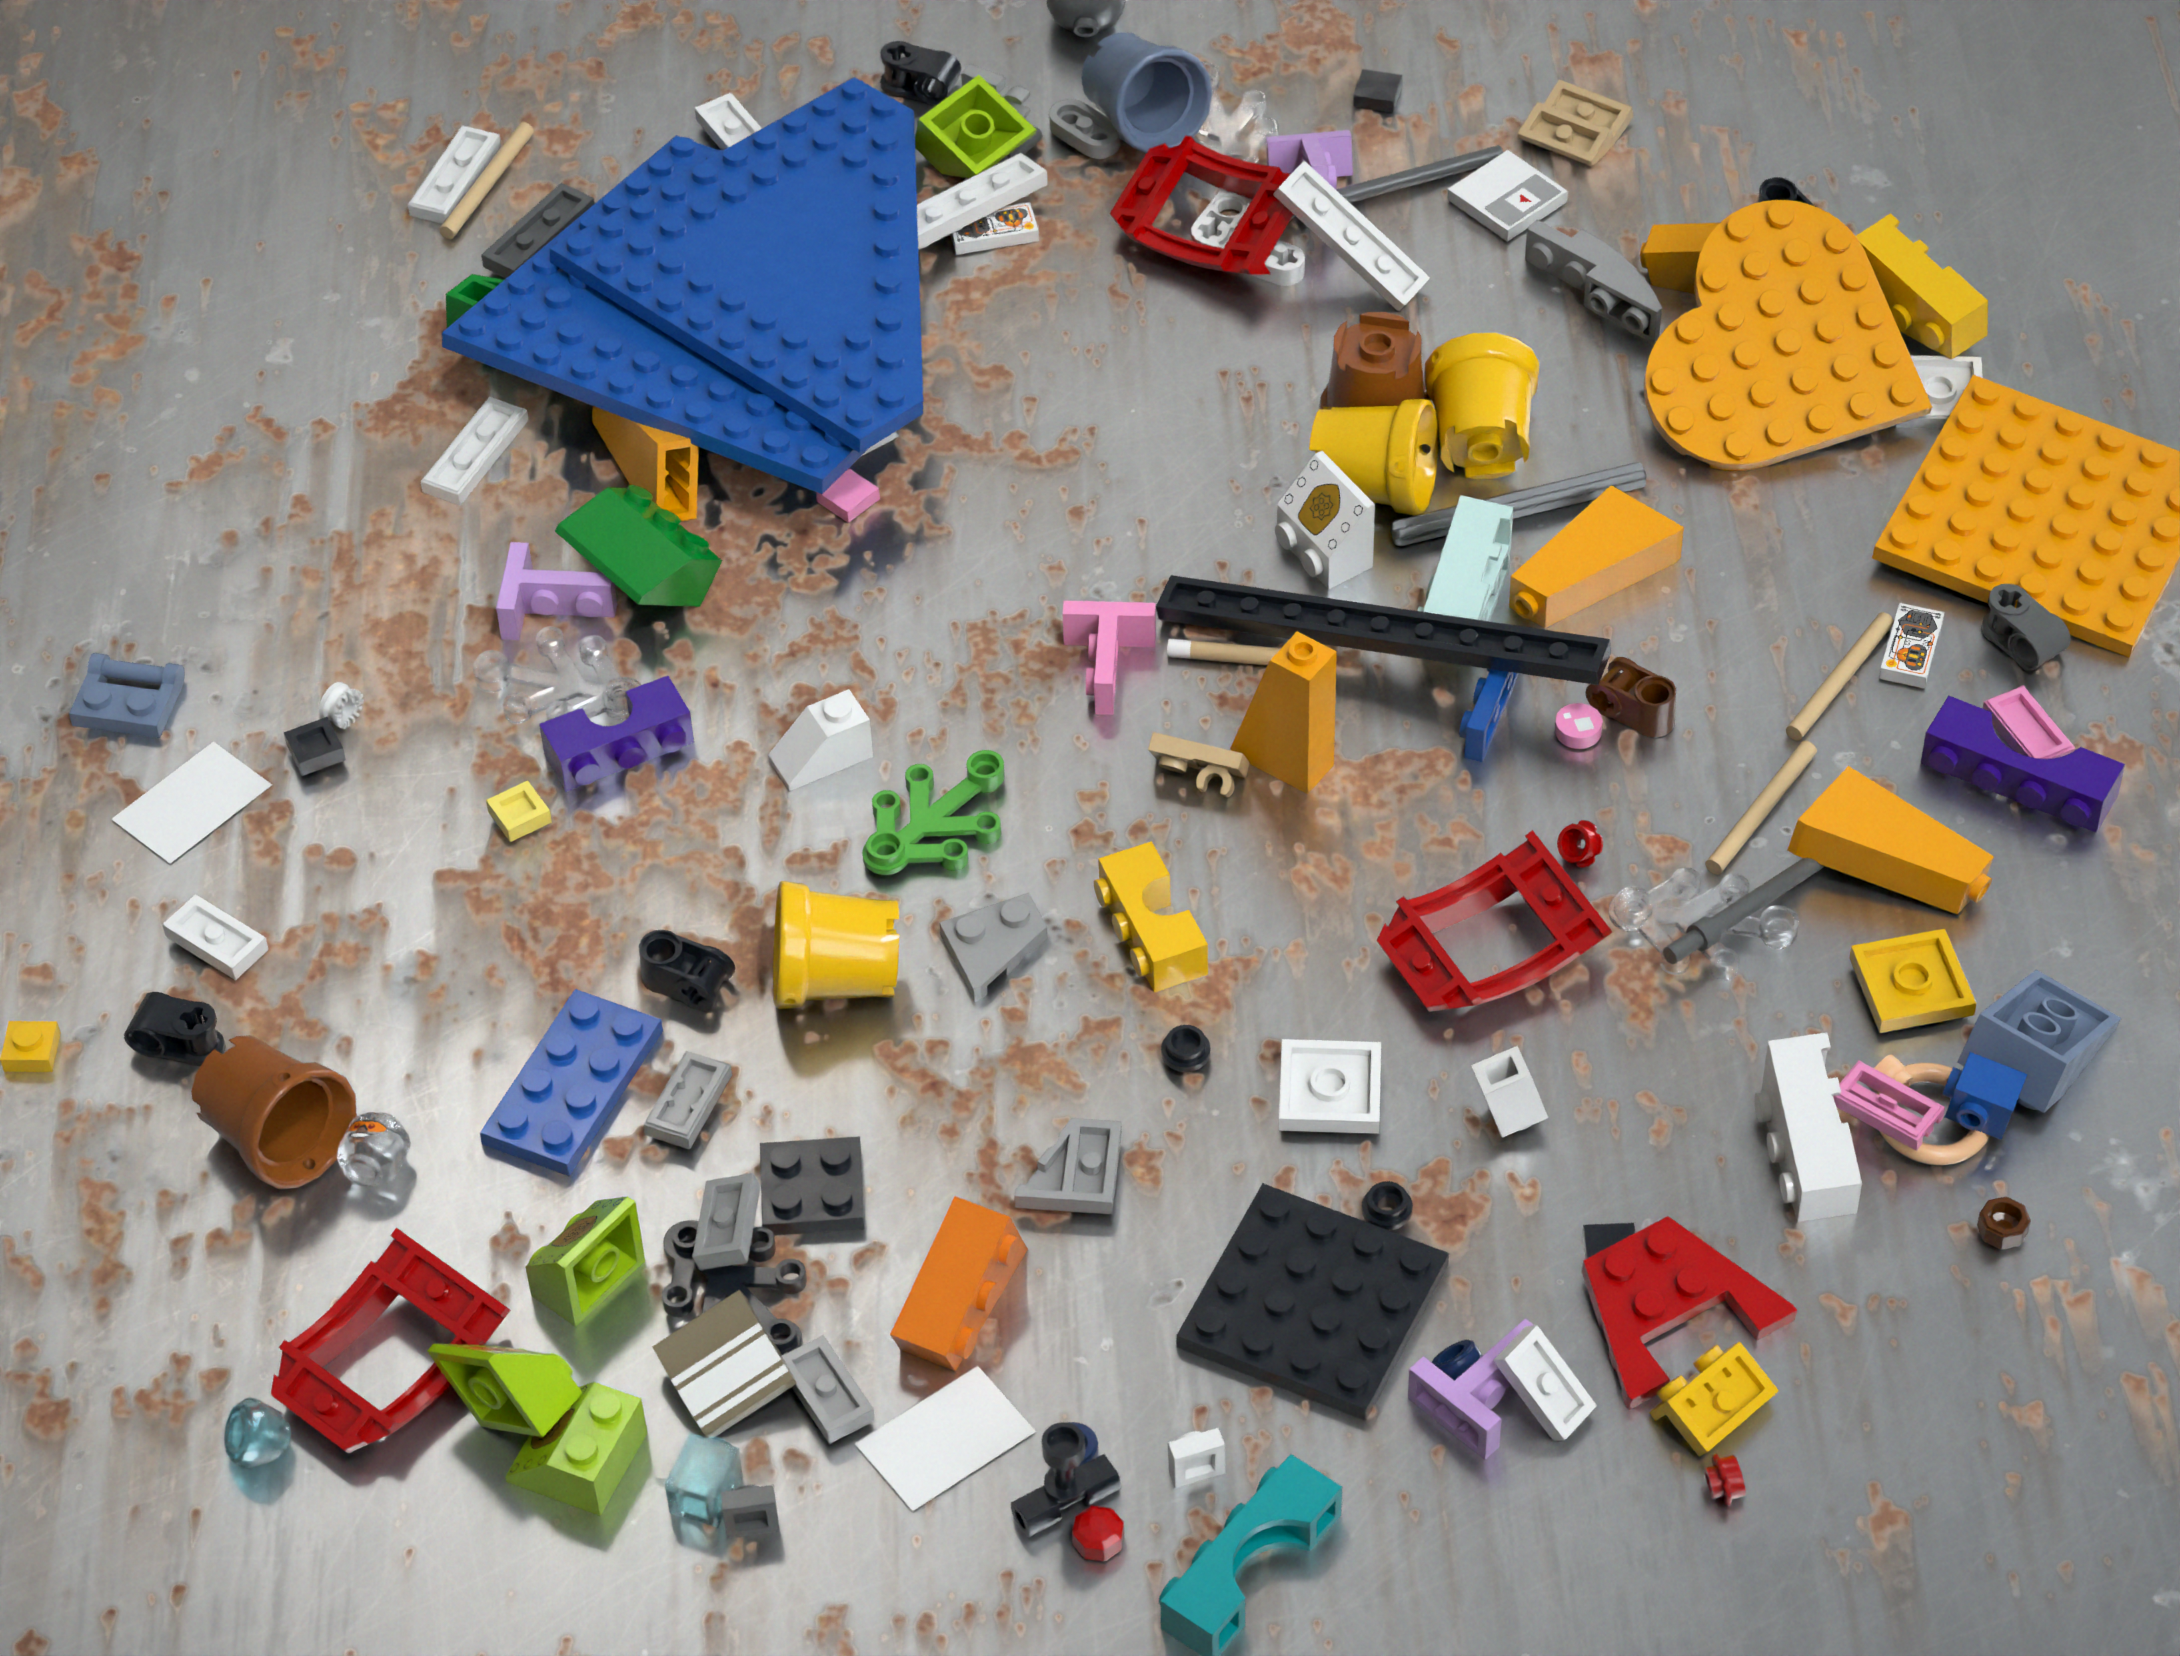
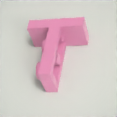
[1063,600,1156,715]

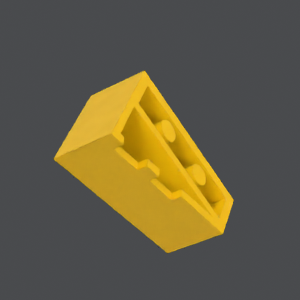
[1856,213,1988,360]

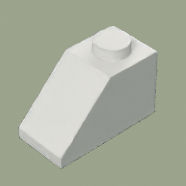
[768,689,873,791]

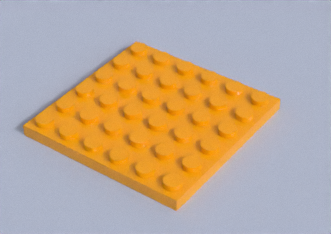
[1872,374,2180,658]

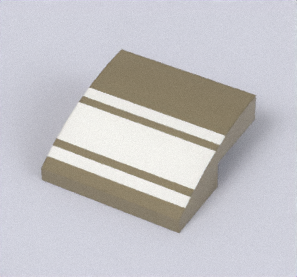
[652,1290,797,1440]

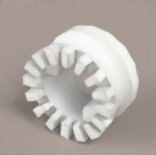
[319,682,364,729]

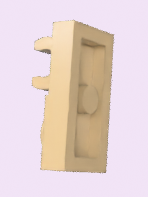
[1148,732,1250,798]

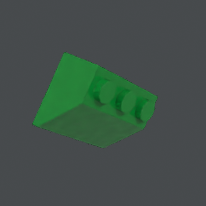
[555,485,723,607]

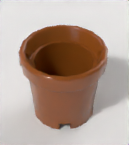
[1319,312,1431,409]
[191,1035,357,1189]

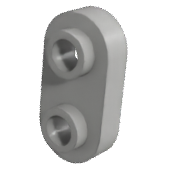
[1049,99,1120,159]

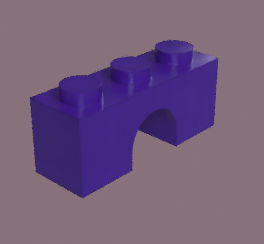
[539,675,694,792]

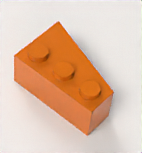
[890,1196,1028,1372]

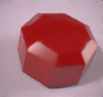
[1072,1506,1125,1561]

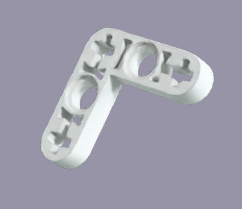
[1191,189,1305,286]

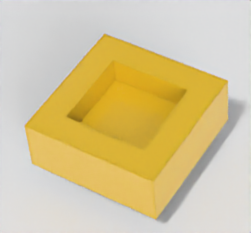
[0,1021,61,1072]

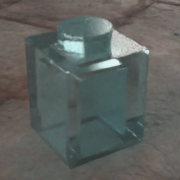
[665,1433,743,1528]

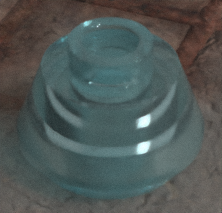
[224,1397,291,1470]

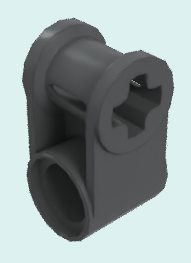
[1981,584,2071,671]

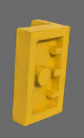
[1649,1341,1779,1457]

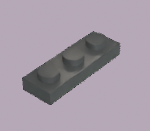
[481,183,595,278]

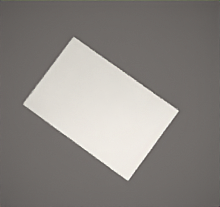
[111,741,272,864]
[855,1366,1036,1511]

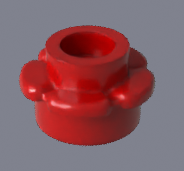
[1557,820,1603,868]
[1704,1454,1746,1506]

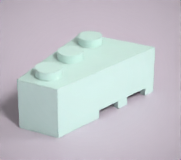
[1417,495,1513,621]

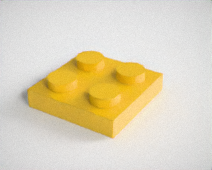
[1849,929,1977,1033]

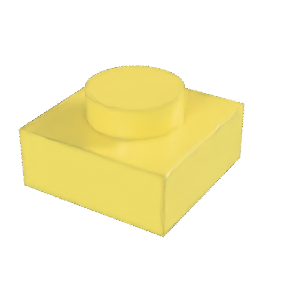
[486,780,552,842]

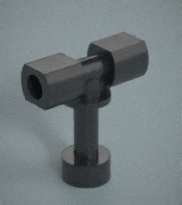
[1011,1422,1121,1538]

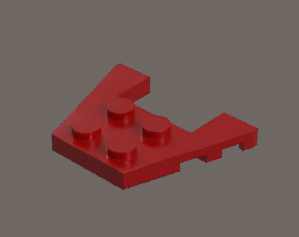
[1581,1216,1798,1410]

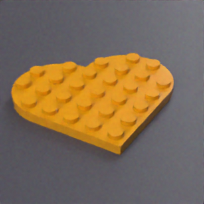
[1644,200,1932,471]

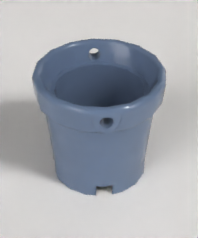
[1081,32,1213,154]

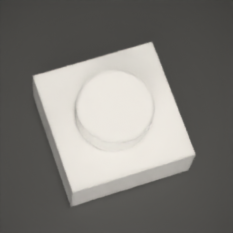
[1168,1428,1225,1488]

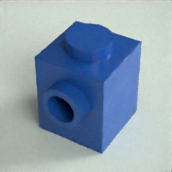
[1942,1052,2027,1140]

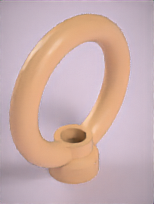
[1867,1054,1990,1165]

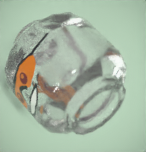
[337,1112,411,1187]

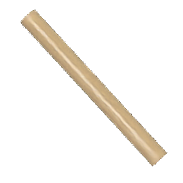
[439,122,534,239]
[1786,612,1894,741]
[1705,741,1817,875]

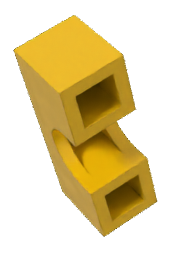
[1094,841,1208,993]

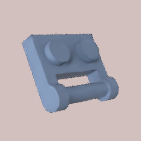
[69,653,185,738]

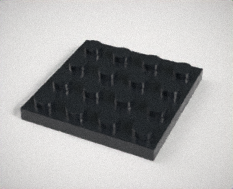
[1176,1183,1449,1421]

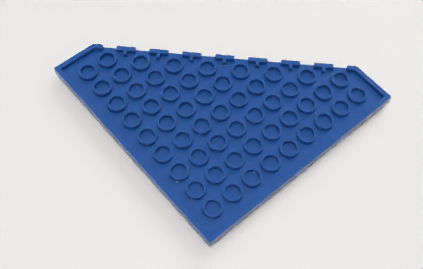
[549,77,923,453]
[442,135,868,494]

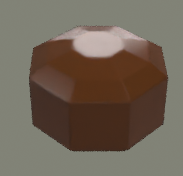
[1977,1196,2031,1250]

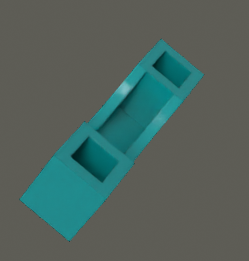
[1159,1454,1342,1656]

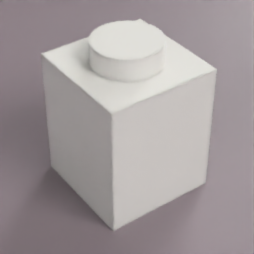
[1471,1046,1548,1137]

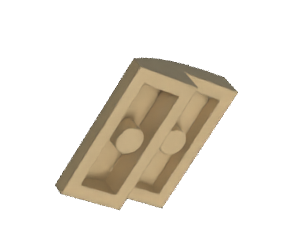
[1518,79,1634,166]

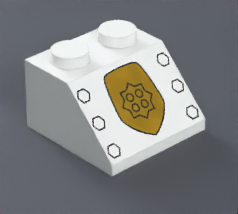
[1275,451,1375,590]

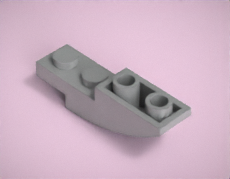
[1525,220,1662,344]

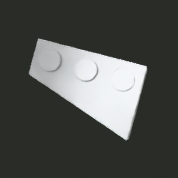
[1754,1032,1862,1222]

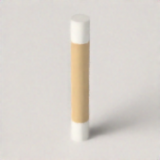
[1167,639,1281,665]

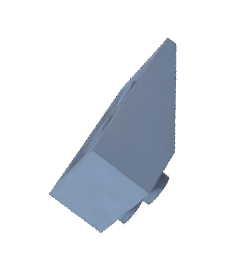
[1957,970,2121,1113]

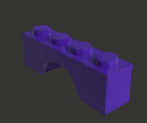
[1920,695,2125,833]

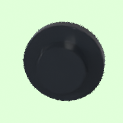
[1161,1025,1211,1072]

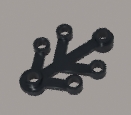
[662,1220,807,1355]

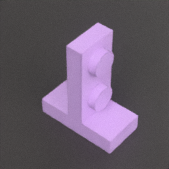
[1266,130,1353,190]
[496,542,617,640]
[1408,1318,1533,1460]

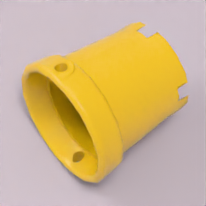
[1424,333,1539,479]
[1309,399,1438,515]
[773,881,899,1009]

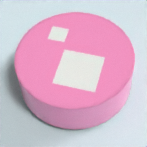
[1555,703,1603,749]

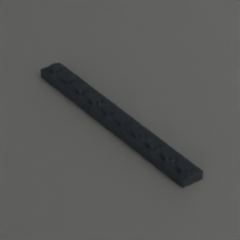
[1156,575,1611,685]

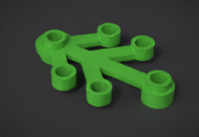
[862,750,1005,875]

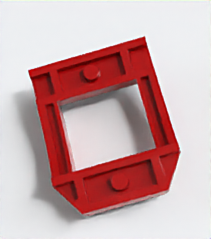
[1110,135,1293,275]
[1376,830,1613,1012]
[271,1227,510,1453]

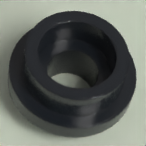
[1362,1181,1413,1230]

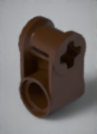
[1585,657,1676,738]

